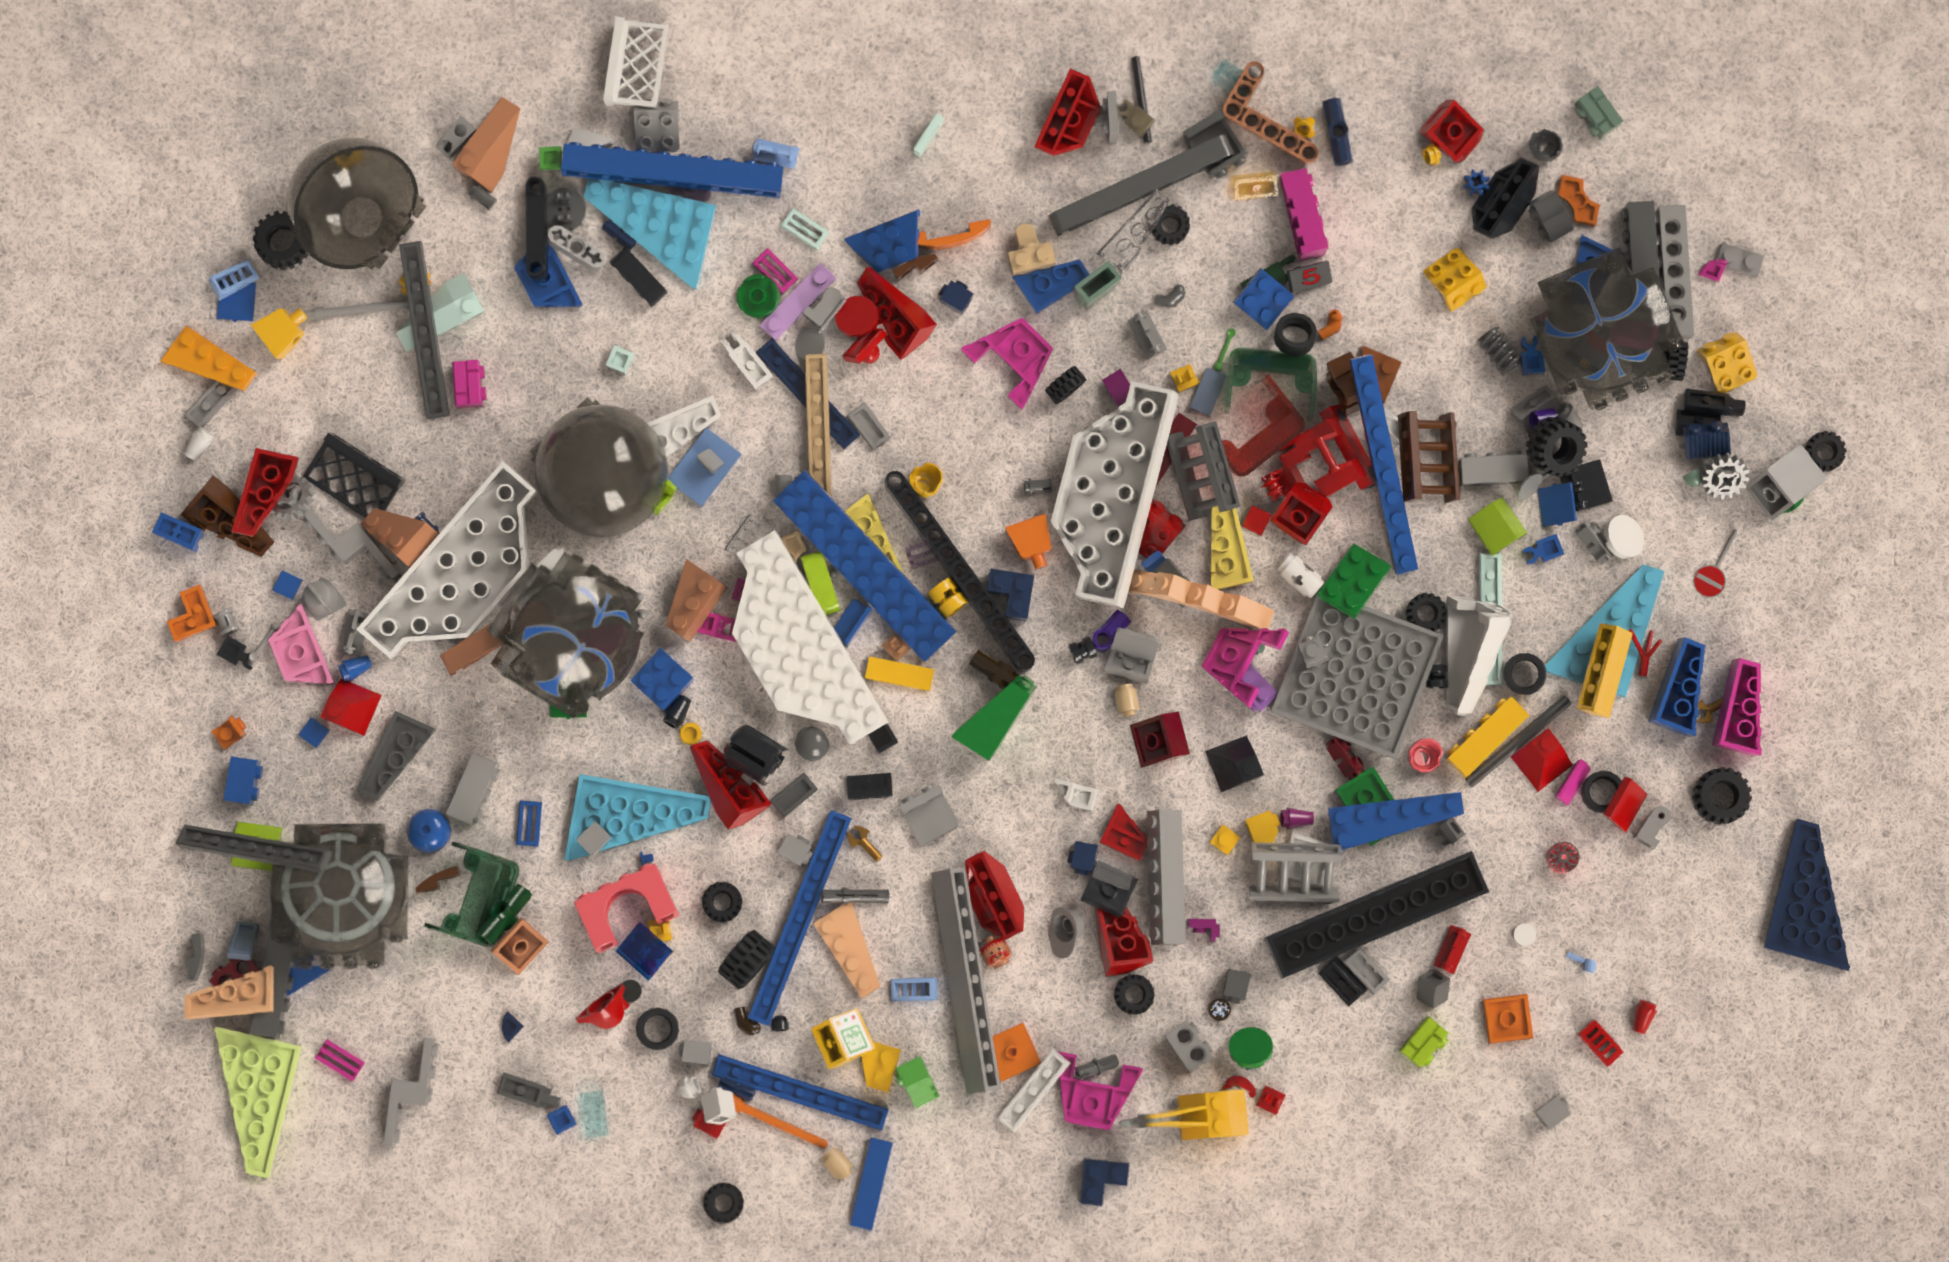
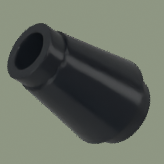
[663,695,692,729]

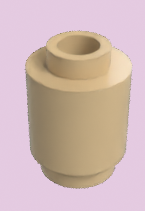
[1114,684,1140,717]
[821,1147,853,1181]

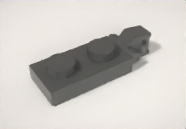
[497,1072,561,1108]

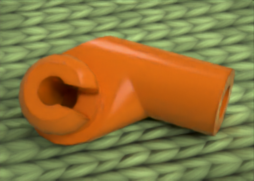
[1317,309,1343,341]

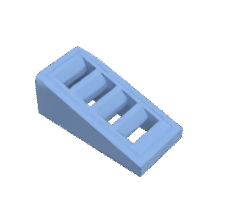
[209,259,259,301]
[891,977,938,1001]

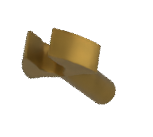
[1696,697,1723,723]
[848,826,882,862]

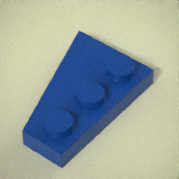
[1013,259,1090,314]

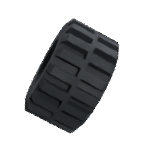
[253,211,311,270]
[1526,417,1588,477]
[1692,767,1752,825]
[718,930,775,990]

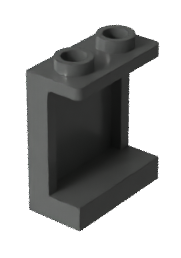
[1183,109,1248,179]

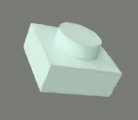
[605,345,635,375]

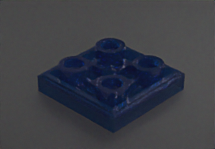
[616,922,673,981]

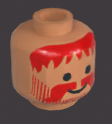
[979,935,1012,970]

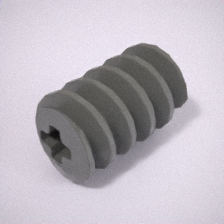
[1476,326,1521,376]

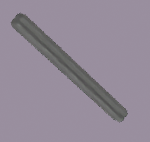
[1465,696,1572,787]

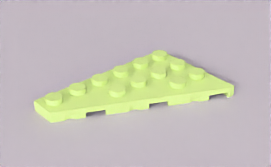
[215,1027,302,1178]

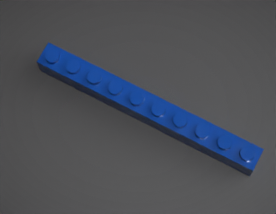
[561,142,783,198]

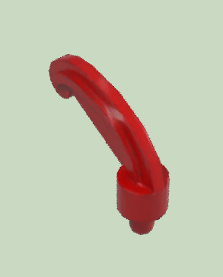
[1222,1075,1256,1098]

